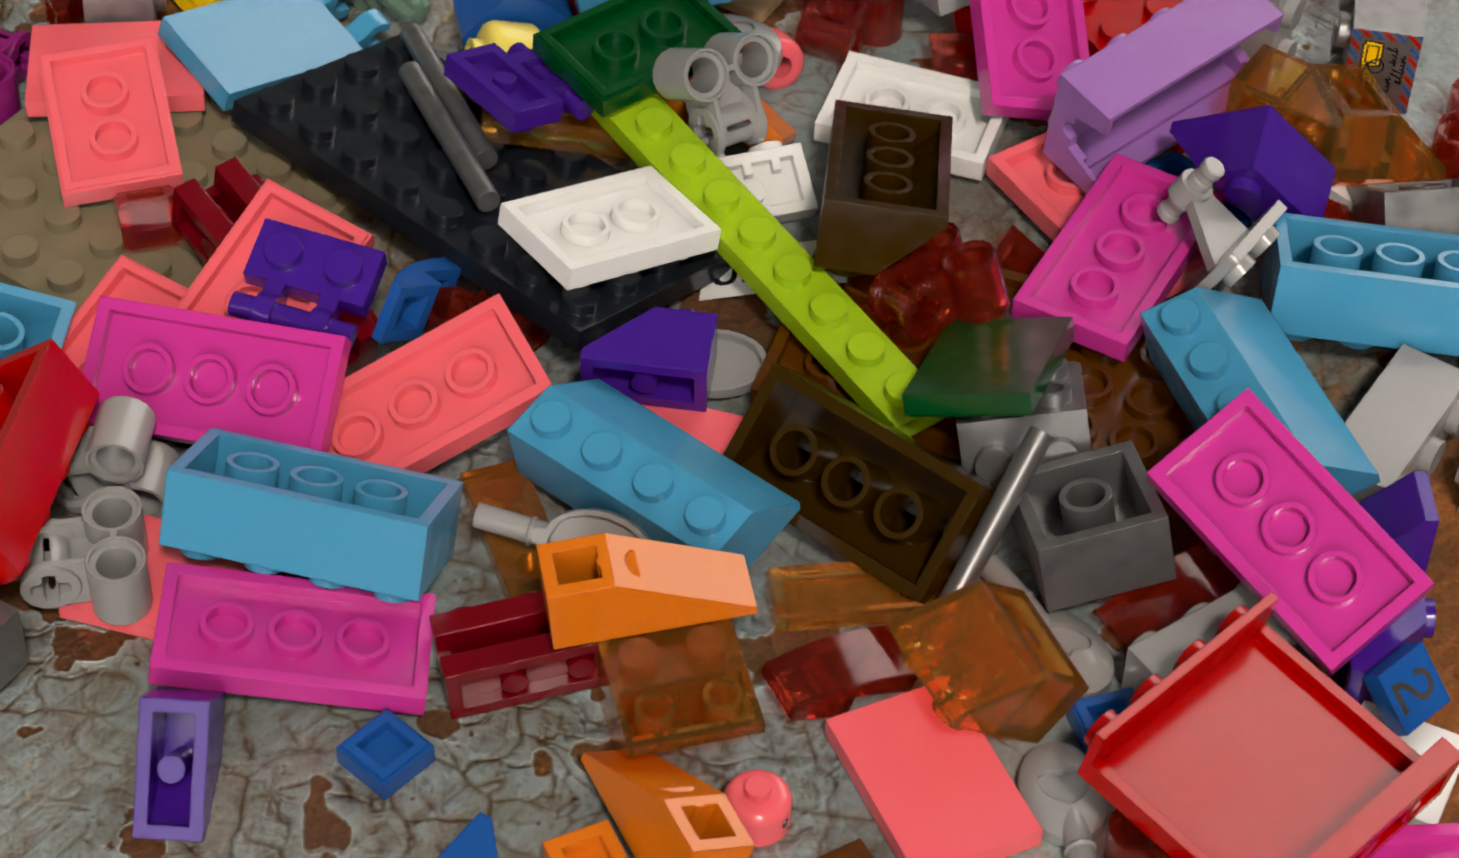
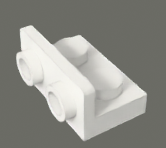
[717,141,819,223]

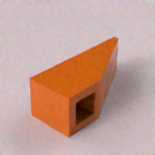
[536,533,758,650]
[580,747,755,858]

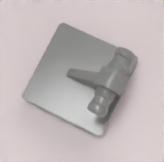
[1157,157,1288,291]

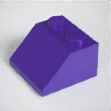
[1169,105,1336,222]

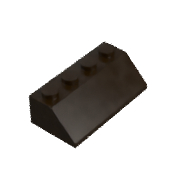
[814,100,953,277]
[723,363,997,604]

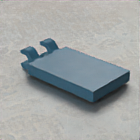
[158,0,391,111]

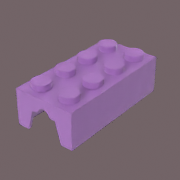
[1042,0,1284,194]

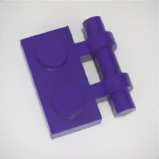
[444,42,594,133]
[228,218,387,348]

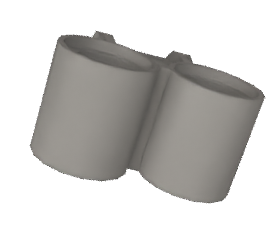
[653,32,779,156]
[57,396,180,518]
[19,486,153,626]

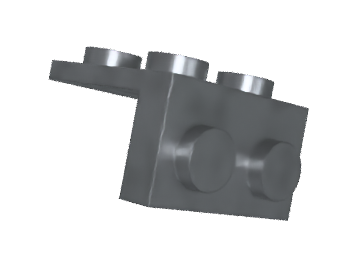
[956,358,1092,487]

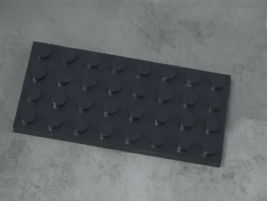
[232,35,732,352]

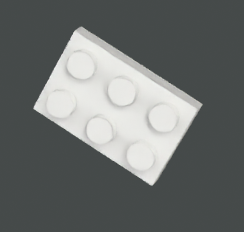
[814,51,1009,181]
[498,165,722,291]

